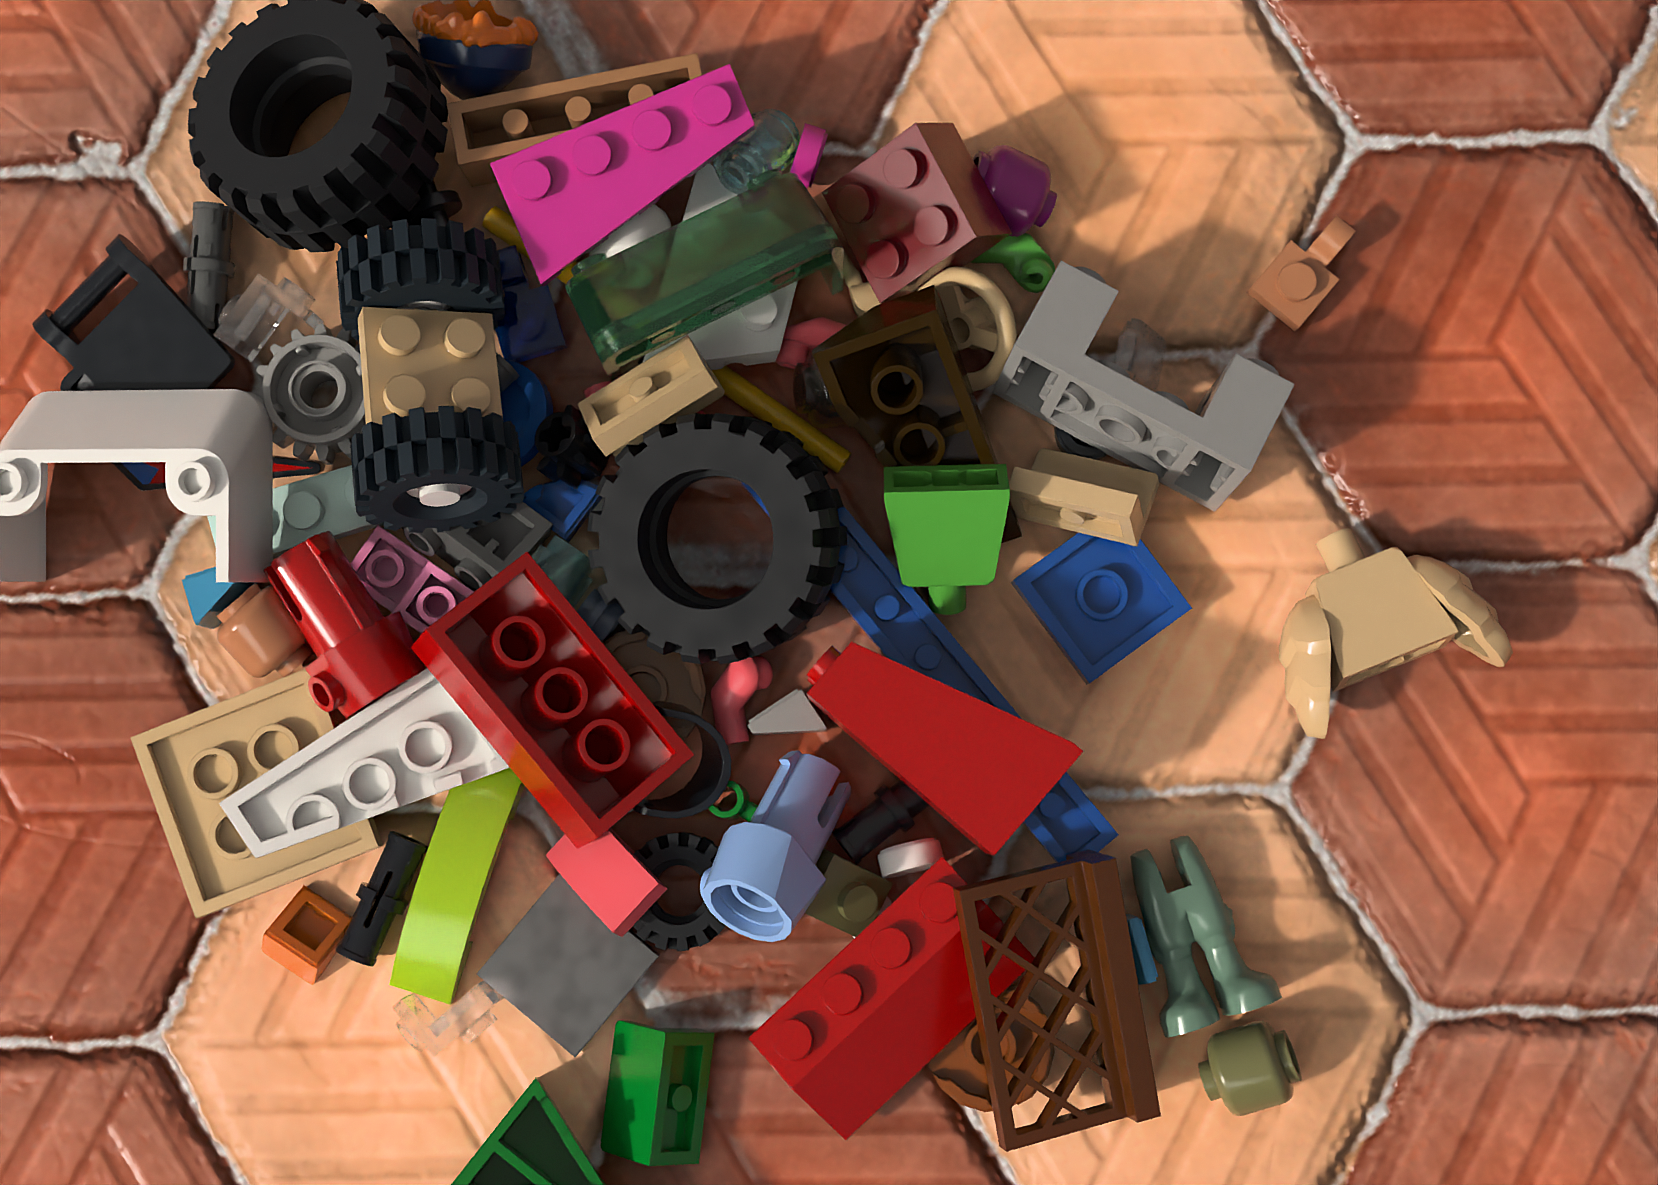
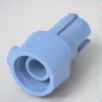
[700,750,851,942]

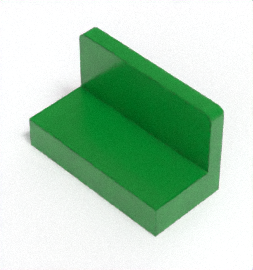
[600,1021,715,1166]

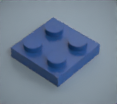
[1011,533,1192,685]

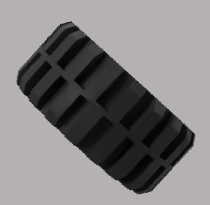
[188,0,448,252]
[587,413,847,664]

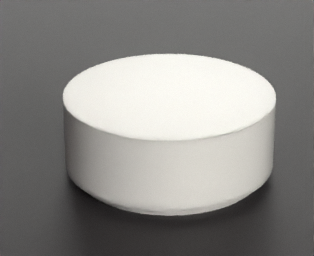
[877,838,944,878]

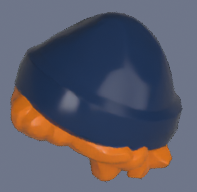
[412,0,539,100]

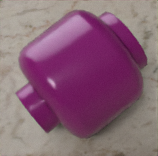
[973,145,1057,237]

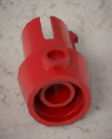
[263,531,426,719]

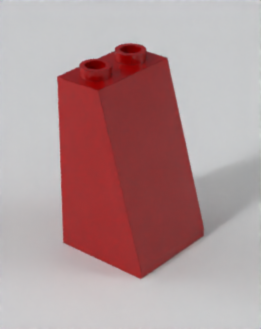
[806,641,1083,856]

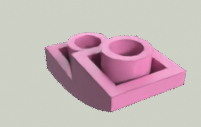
[351,525,474,634]

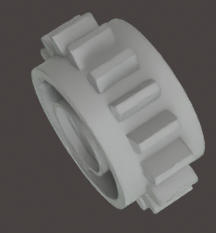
[252,324,366,465]

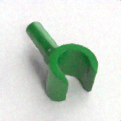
[708,780,758,822]

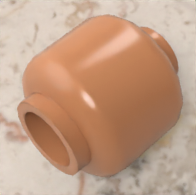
[216,583,313,678]

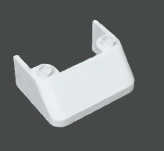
[0,389,273,582]

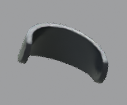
[633,701,731,818]

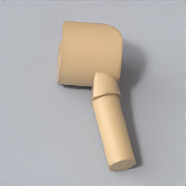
[826,240,882,317]

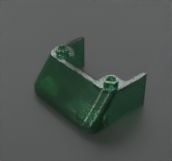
[565,168,844,382]

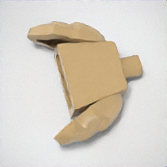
[1279,528,1513,739]

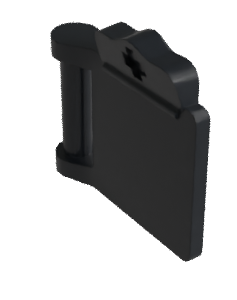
[32,234,235,391]

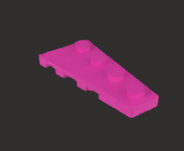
[490,64,755,287]

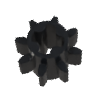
[535,404,609,489]

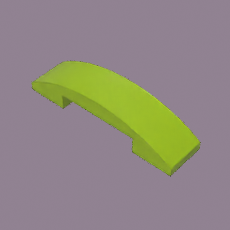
[389,768,525,1005]

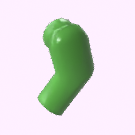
[971,233,1055,293]

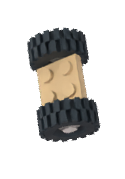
[336,218,524,533]

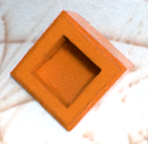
[261,885,352,985]

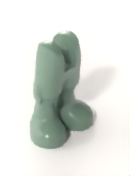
[1130,836,1282,1038]

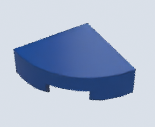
[523,479,603,543]

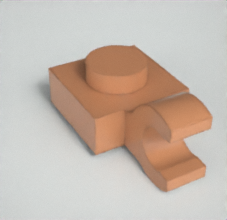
[1247,215,1356,332]

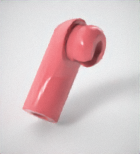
[776,317,847,370]
[711,656,773,745]

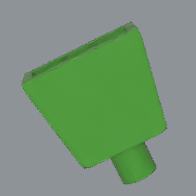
[884,464,1010,615]

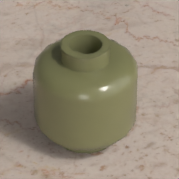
[1198,1021,1302,1116]

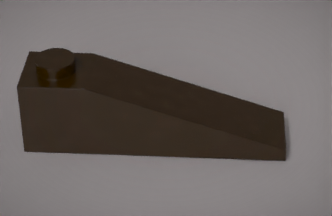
[812,285,1022,543]

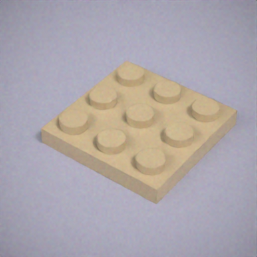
[130,669,384,919]

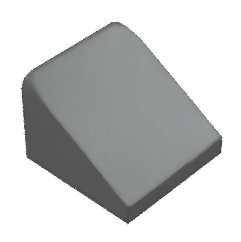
[747,689,828,735]

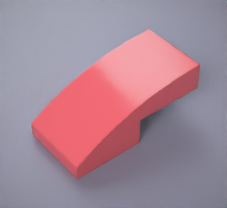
[546,828,667,937]

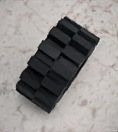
[633,832,726,951]

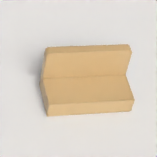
[578,335,725,457]
[1009,448,1160,546]

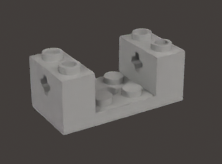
[992,260,1295,512]

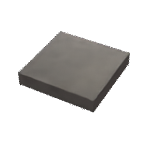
[477,874,660,1057]

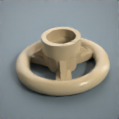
[916,266,1017,391]

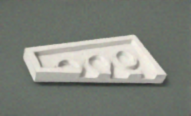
[219,668,510,858]

